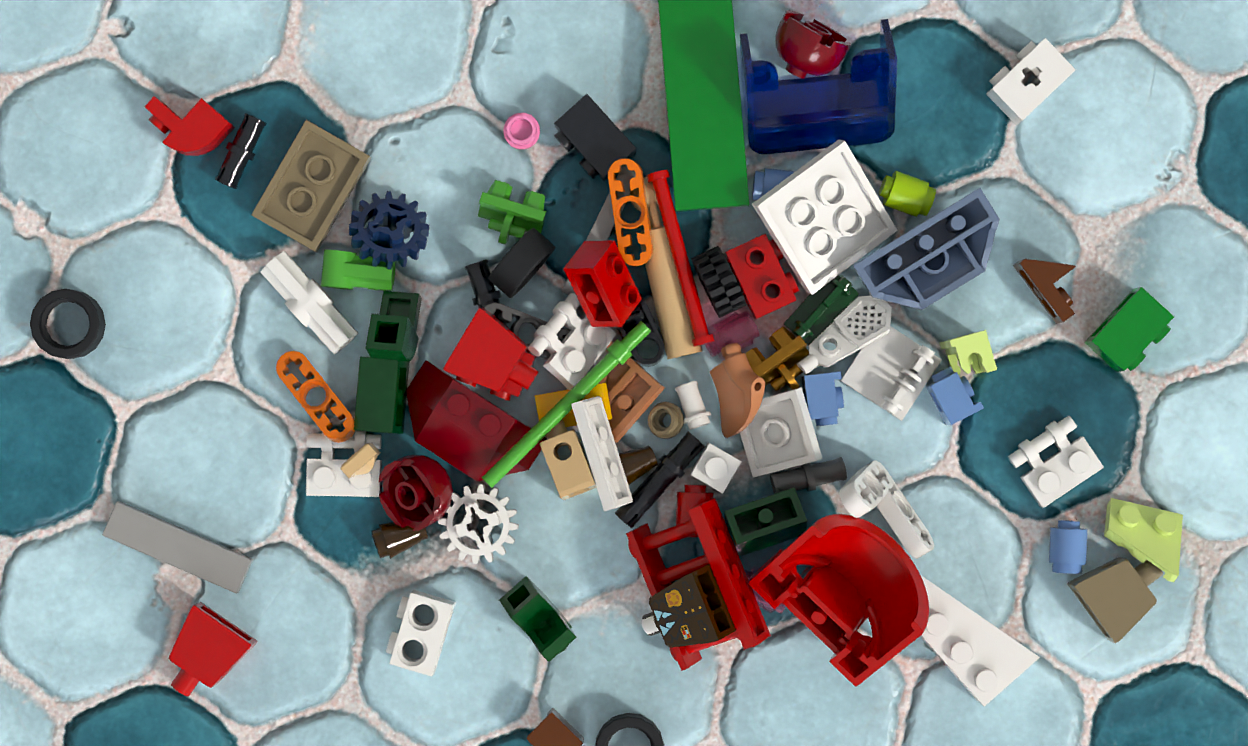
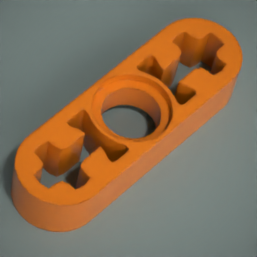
[608,158,654,266]
[276,351,355,443]

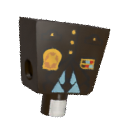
[642,564,736,648]

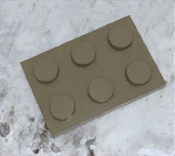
[251,120,371,252]

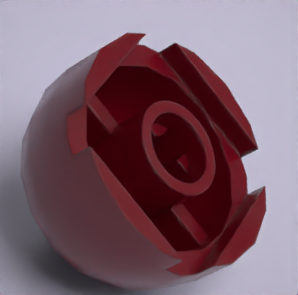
[775,10,851,79]
[378,455,453,531]

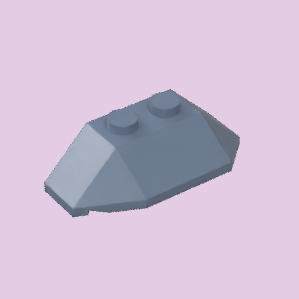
[853,188,1000,310]

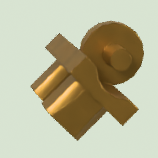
[745,327,809,391]

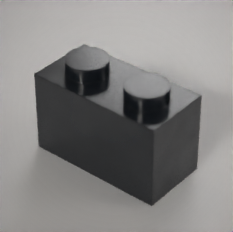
[554,94,636,181]

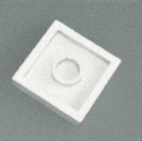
[740,387,823,478]

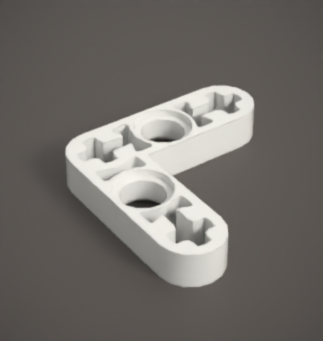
[839,460,934,559]

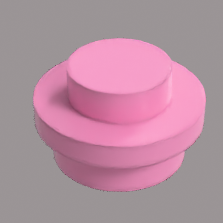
[503,113,540,150]

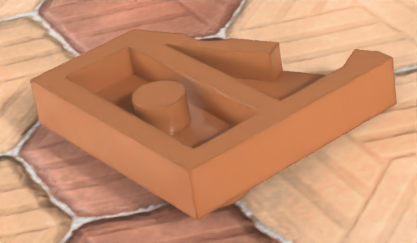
[598,341,665,443]

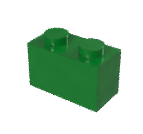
[1084,287,1174,372]

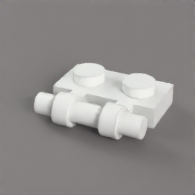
[528,293,616,390]
[1008,416,1104,508]
[306,430,382,497]

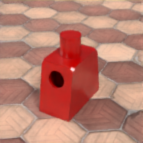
[443,307,539,392]
[168,602,257,696]

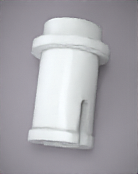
[675,381,711,430]

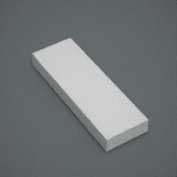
[571,396,633,512]

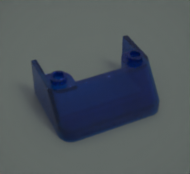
[740,19,897,154]

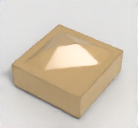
[340,443,381,478]

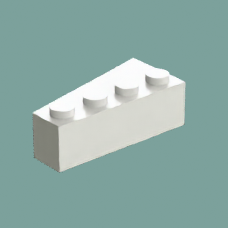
[921,575,1040,707]

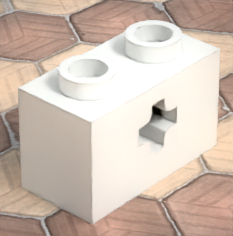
[986,38,1076,125]

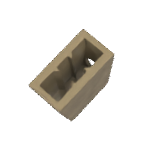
[1067,557,1163,644]

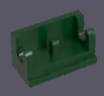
[354,356,410,434]

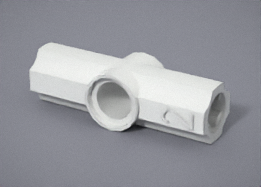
[261,251,359,354]

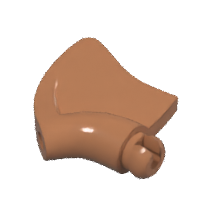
[710,343,765,438]

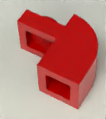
[144,96,235,156]

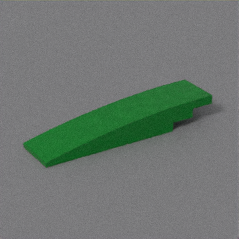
[657,0,749,212]

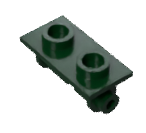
[783,275,859,346]

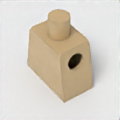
[540,419,597,500]

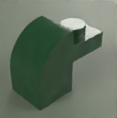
[365,291,422,362]
[499,576,577,662]

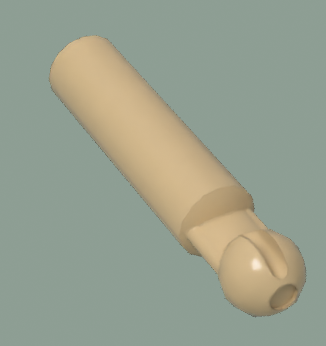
[629,177,703,360]

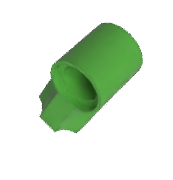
[321,249,396,291]

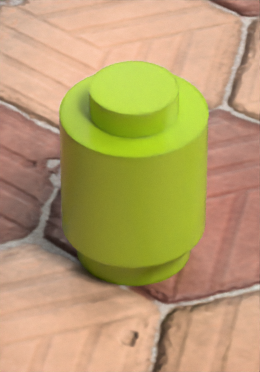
[879,171,936,217]

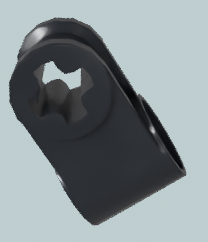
[616,294,665,367]

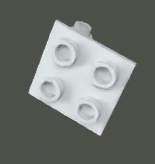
[840,323,942,421]

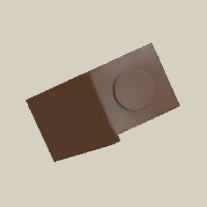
[1013,259,1076,324]

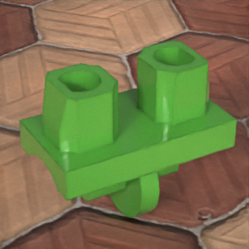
[478,180,546,245]

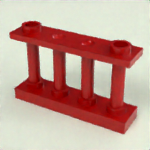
[626,498,771,671]

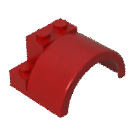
[748,514,929,687]

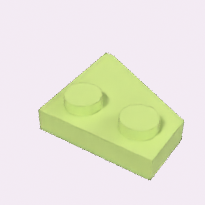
[1104,498,1183,582]

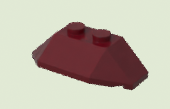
[406,360,547,481]

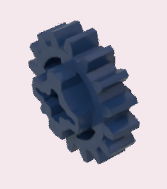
[349,191,429,270]

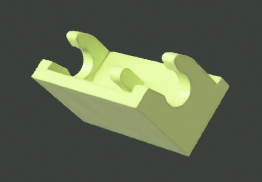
[939,330,997,375]

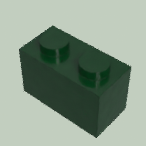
[724,488,807,557]

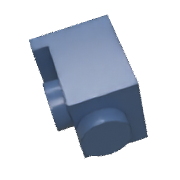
[926,366,984,425]
[801,371,844,426]

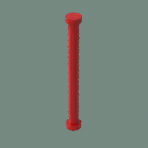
[646,170,715,347]

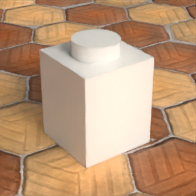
[690,442,741,493]

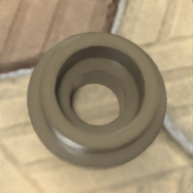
[648,402,684,439]

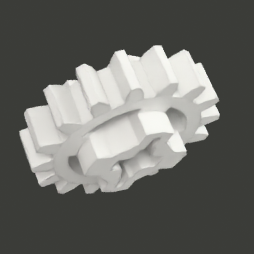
[438,484,519,564]

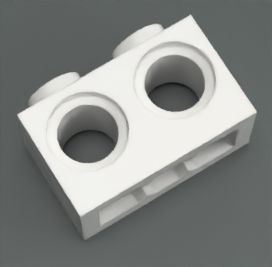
[386,590,456,676]

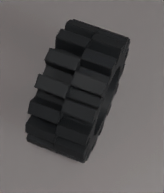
[691,246,746,318]

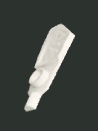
[796,295,892,375]

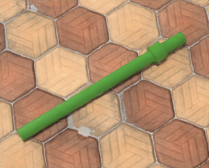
[482,321,651,488]

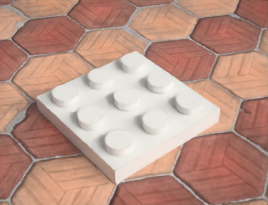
[752,139,898,295]

